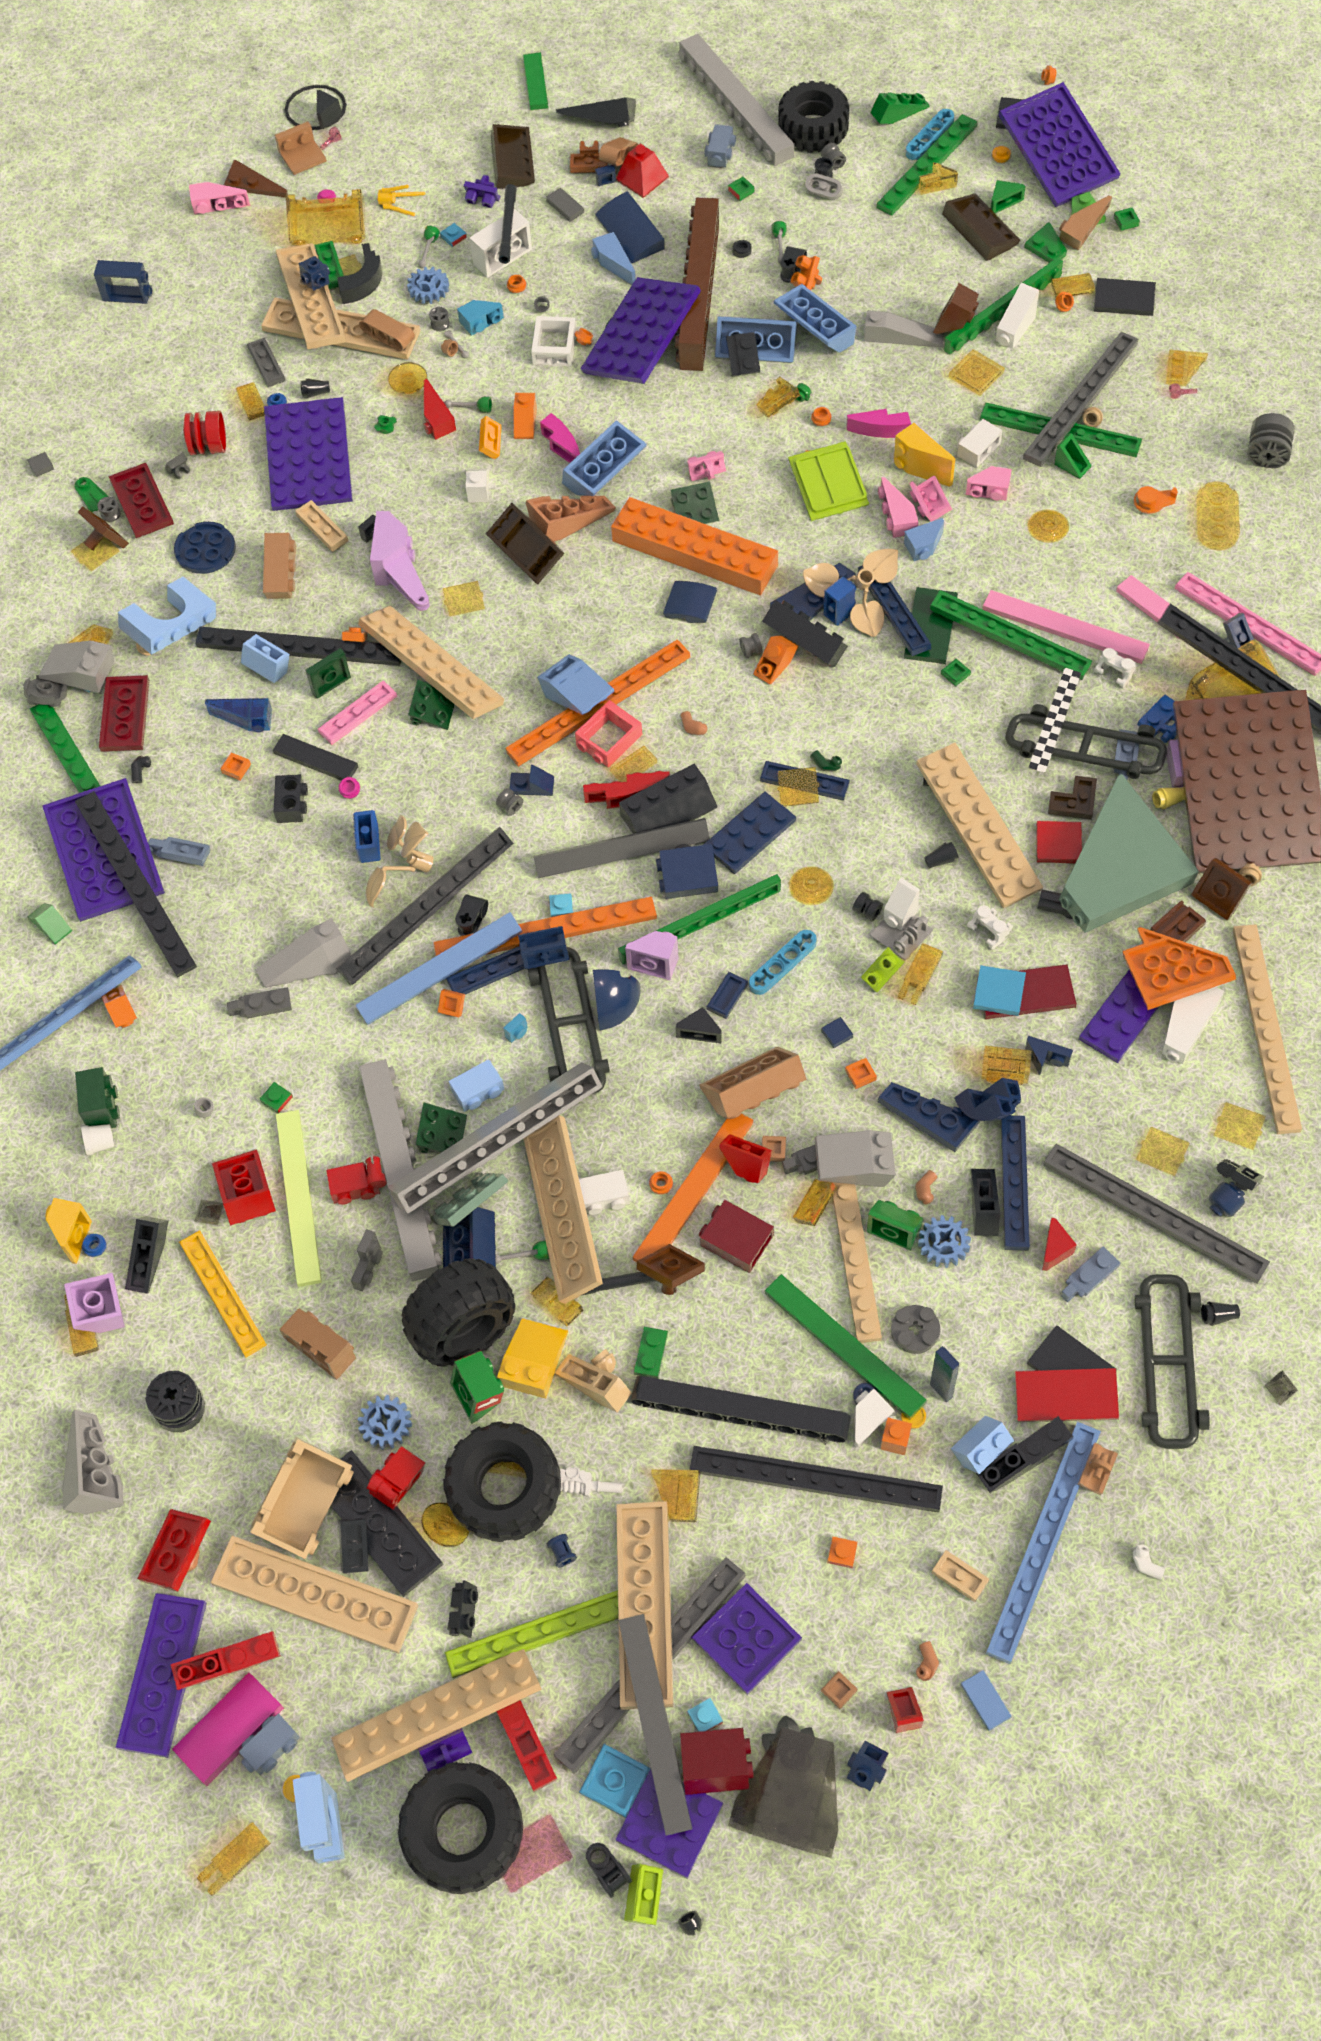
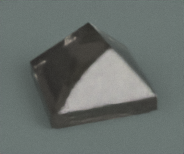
[194,1199,224,1226]
[1265,1370,1298,1405]

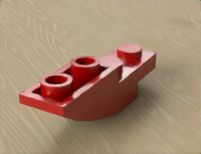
[583,771,670,809]
[171,1631,281,1690]
[496,1700,558,1792]

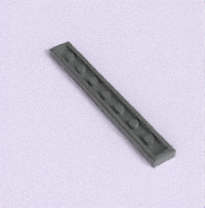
[533,818,710,879]
[618,1614,693,1836]

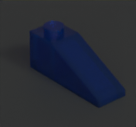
[205,698,272,733]

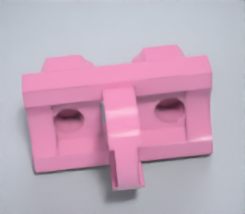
[687,451,726,481]

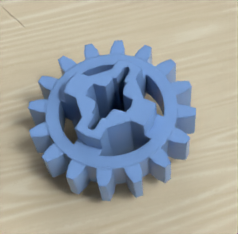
[407,267,449,304]
[918,1215,971,1268]
[358,1395,412,1450]

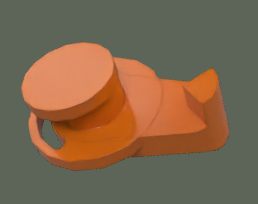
[1134,486,1178,514]

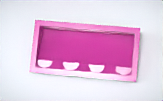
[172,1672,284,1786]

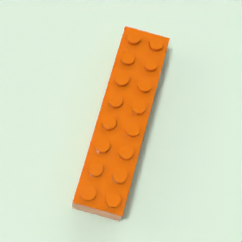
[611,497,778,596]

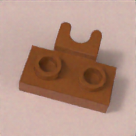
[570,140,608,173]

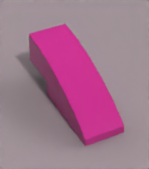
[846,409,911,438]
[540,413,580,463]

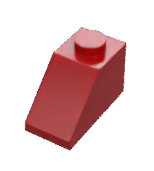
[719,1134,772,1184]

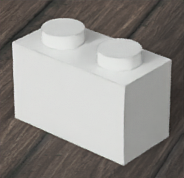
[957,419,1002,468]
[579,1170,630,1215]

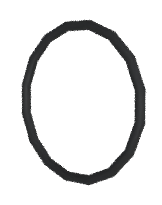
[284,84,347,130]

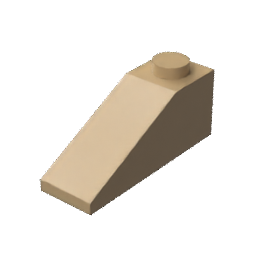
[555,1354,632,1413]

